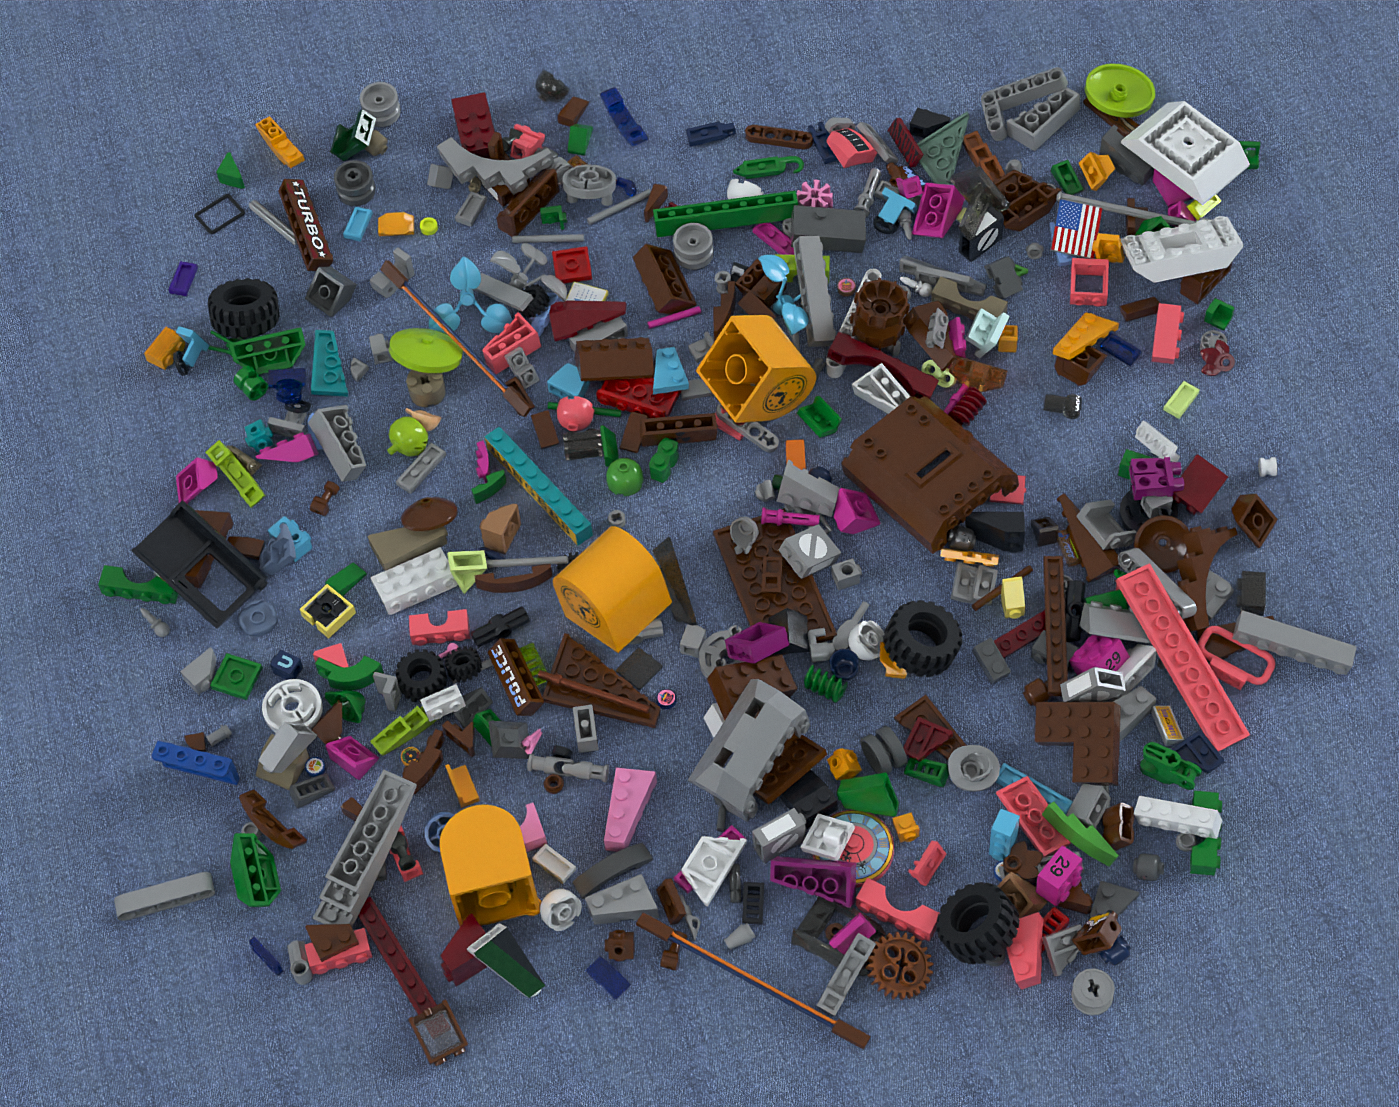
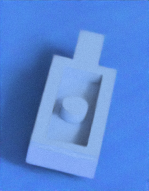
[531,292,563,337]

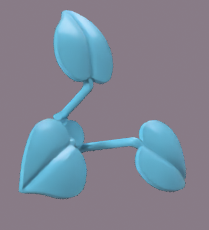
[758,255,809,335]
[429,256,513,333]

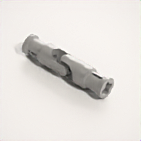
[527,754,609,782]

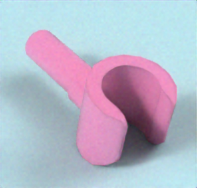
[438,643,459,659]

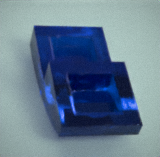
[585,956,631,1000]

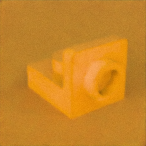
[892,812,920,842]

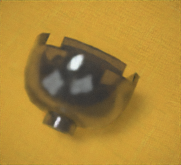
[535,69,570,103]

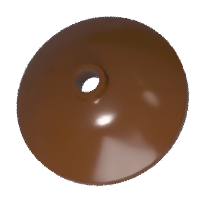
[401,497,458,531]
[1134,515,1190,573]

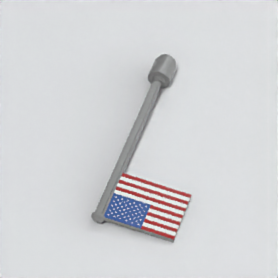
[1050,191,1211,259]

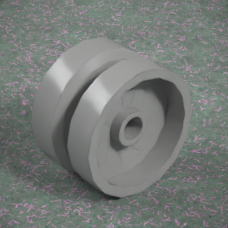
[360,82,401,127]
[673,223,714,270]

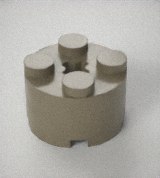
[406,370,446,407]

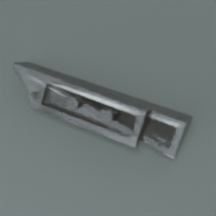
[653,537,697,626]

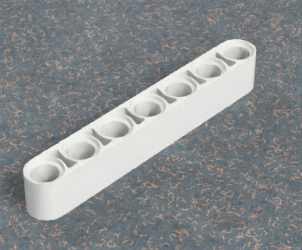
[826,269,881,378]

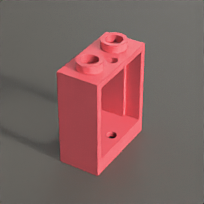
[1070,258,1109,307]

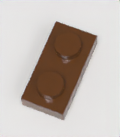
[656,878,686,925]

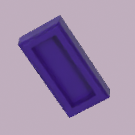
[168,261,198,296]

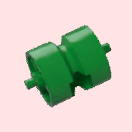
[233,366,268,401]

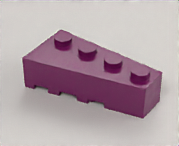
[770,856,856,908]

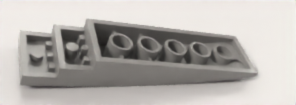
[313,770,417,927]

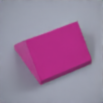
[325,736,379,780]

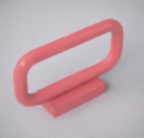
[1198,626,1276,690]

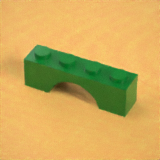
[98,565,181,604]
[1190,791,1222,876]

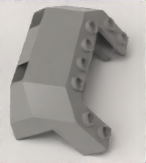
[687,679,810,822]

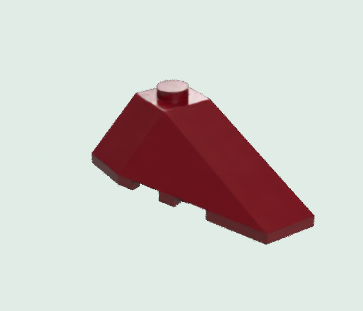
[549,300,627,342]

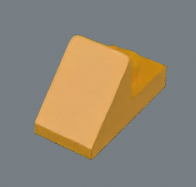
[998,325,1018,353]

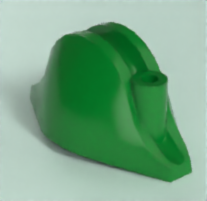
[325,690,366,723]

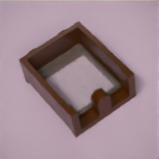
[408,999,468,1067]

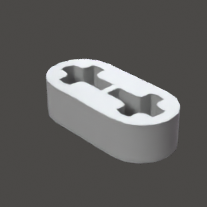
[825,117,856,134]

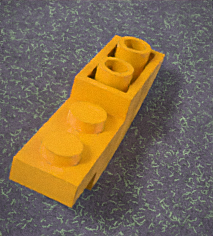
[255,116,305,169]

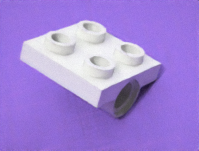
[800,814,855,862]

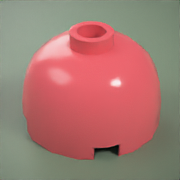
[557,396,594,431]

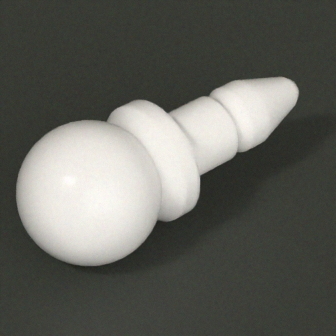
[900,277,933,297]

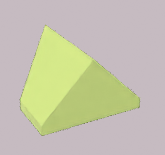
[447,550,487,594]

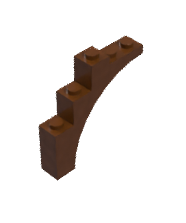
[1177,526,1238,632]

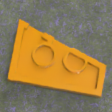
[940,548,1000,567]

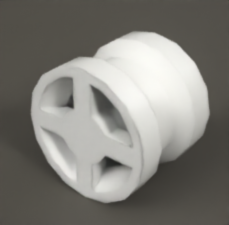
[1258,457,1277,477]

